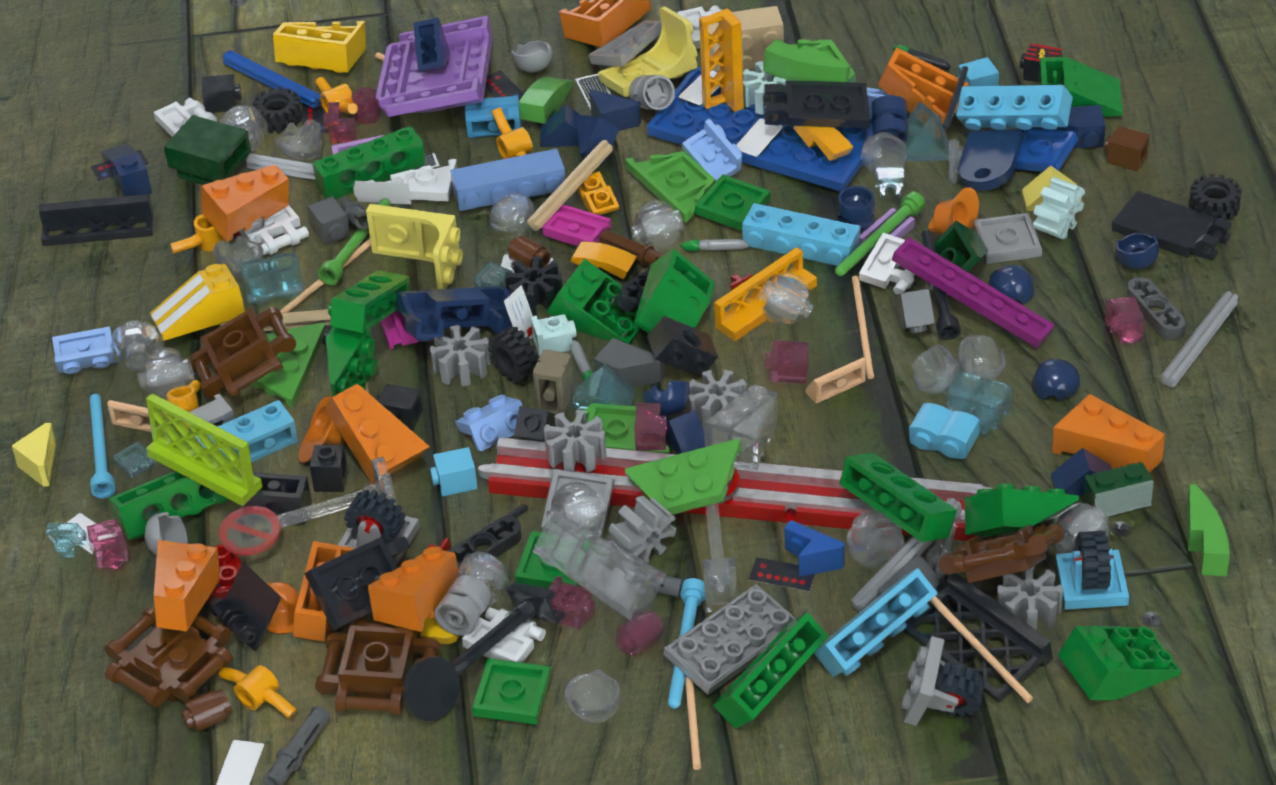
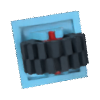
[1055,530,1129,610]

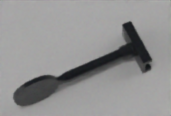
[402,582,566,721]

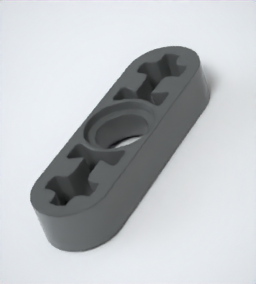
[1127,277,1185,340]

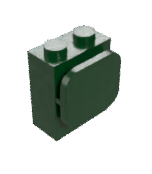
[164,115,251,185]

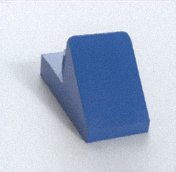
[784,520,845,576]

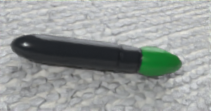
[892,45,951,70]

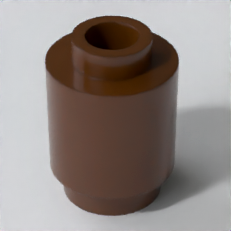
[507,235,551,269]
[181,689,232,733]

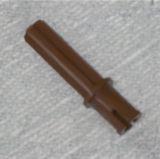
[599,230,665,267]

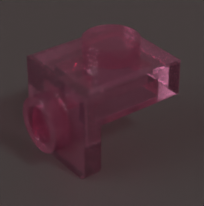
[323,102,357,143]

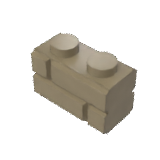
[533,350,575,417]

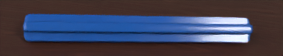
[222,50,321,109]

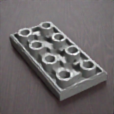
[663,584,795,695]

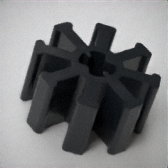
[505,257,563,316]

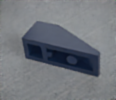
[1018,105,1105,148]
[101,143,152,196]

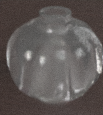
[220,105,268,151]
[630,200,684,251]
[758,273,814,327]
[109,320,164,371]
[138,347,195,401]
[546,481,607,541]
[1053,503,1110,554]
[846,511,905,570]

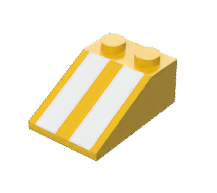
[150,264,245,341]

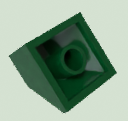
[934,221,989,294]

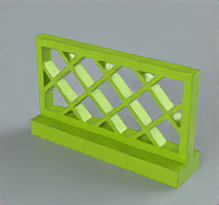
[146,393,262,506]

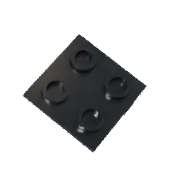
[209,563,281,651]

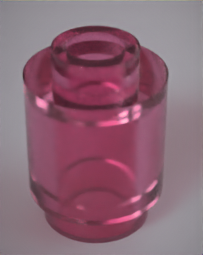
[616,610,664,655]

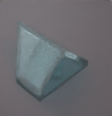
[889,102,956,161]
[572,364,635,409]

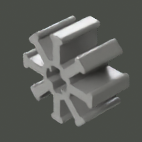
[430,325,491,386]
[688,370,747,432]
[544,410,606,472]
[609,496,676,565]
[997,566,1063,630]

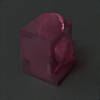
[1104,296,1145,344]
[634,403,667,450]
[87,519,129,570]
[549,576,595,630]

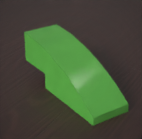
[763,39,850,82]
[519,76,573,124]
[1187,484,1230,576]

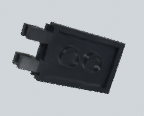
[762,80,871,128]
[1111,191,1232,261]
[304,536,410,631]

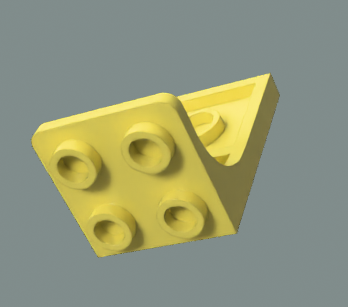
[598,6,698,97]
[366,204,463,289]

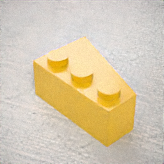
[273,21,367,73]

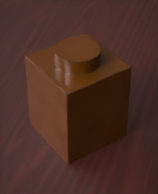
[1104,126,1150,172]

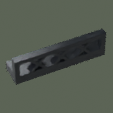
[39,194,154,246]

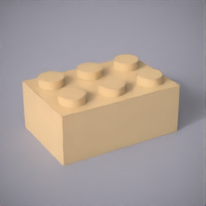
[699,6,784,72]

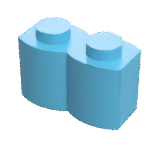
[909,403,980,459]

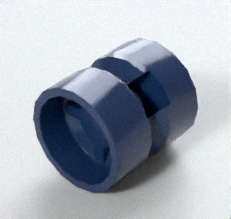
[872,95,908,146]
[838,186,875,235]

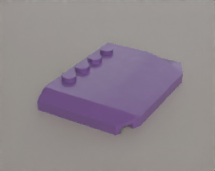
[376,16,493,117]

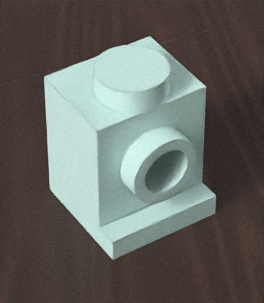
[531,314,577,357]

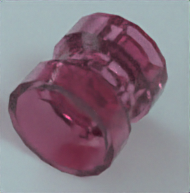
[351,87,381,124]

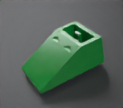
[1039,57,1123,117]
[634,248,715,334]
[546,258,640,344]
[326,327,378,397]
[964,484,1079,537]
[1058,626,1182,700]

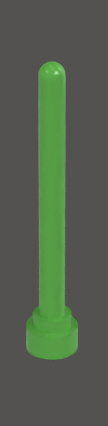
[835,191,926,276]
[318,198,390,285]

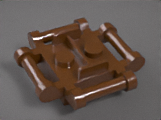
[189,307,296,398]
[939,524,1065,583]
[104,606,233,707]
[315,618,441,716]

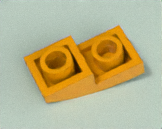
[793,126,853,161]
[576,171,619,215]
[570,241,637,280]

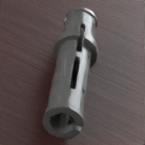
[263,706,330,785]

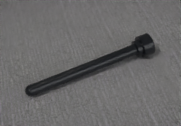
[921,229,961,340]

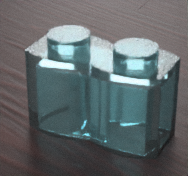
[240,253,304,304]

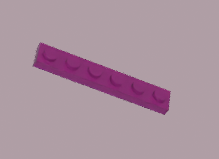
[892,237,1055,348]

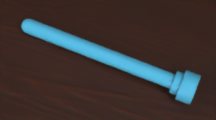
[90,394,115,499]
[668,578,707,709]

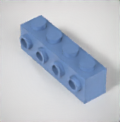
[450,149,565,211]

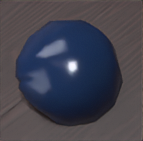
[1115,233,1159,270]
[988,264,1034,304]
[1031,359,1080,401]
[643,381,689,415]

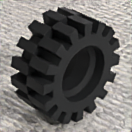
[252,87,302,134]
[1189,174,1242,221]
[488,326,539,384]

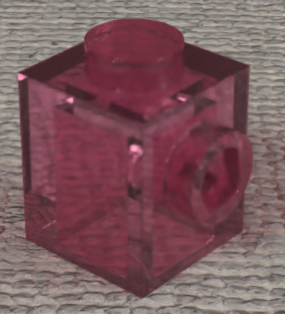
[765,340,809,384]

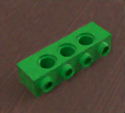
[312,126,425,199]
[328,270,410,333]
[839,452,957,542]
[108,458,230,540]
[713,612,829,729]

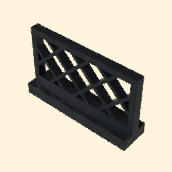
[903,573,1053,703]

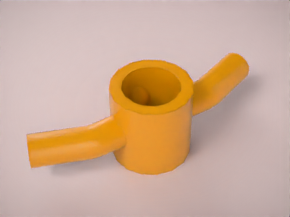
[315,77,358,117]
[491,107,533,159]
[170,214,225,254]
[166,380,201,429]
[218,665,297,719]

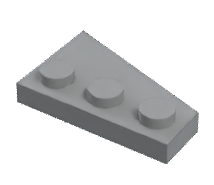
[589,20,662,67]

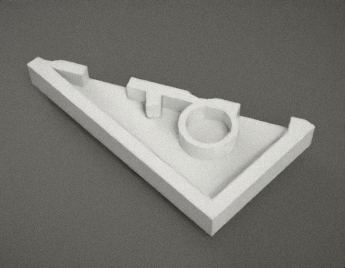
[353,159,458,201]

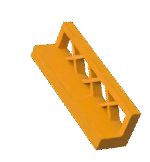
[699,8,744,112]
[714,247,817,341]

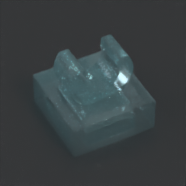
[875,167,904,198]
[46,523,87,558]

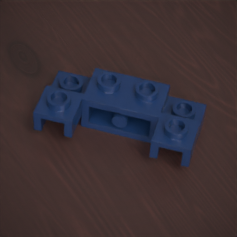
[395,286,513,341]

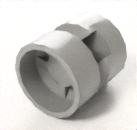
[629,75,675,110]
[434,575,491,636]

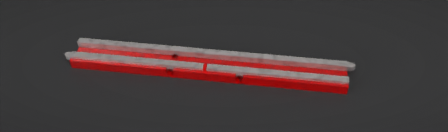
[478,438,992,541]

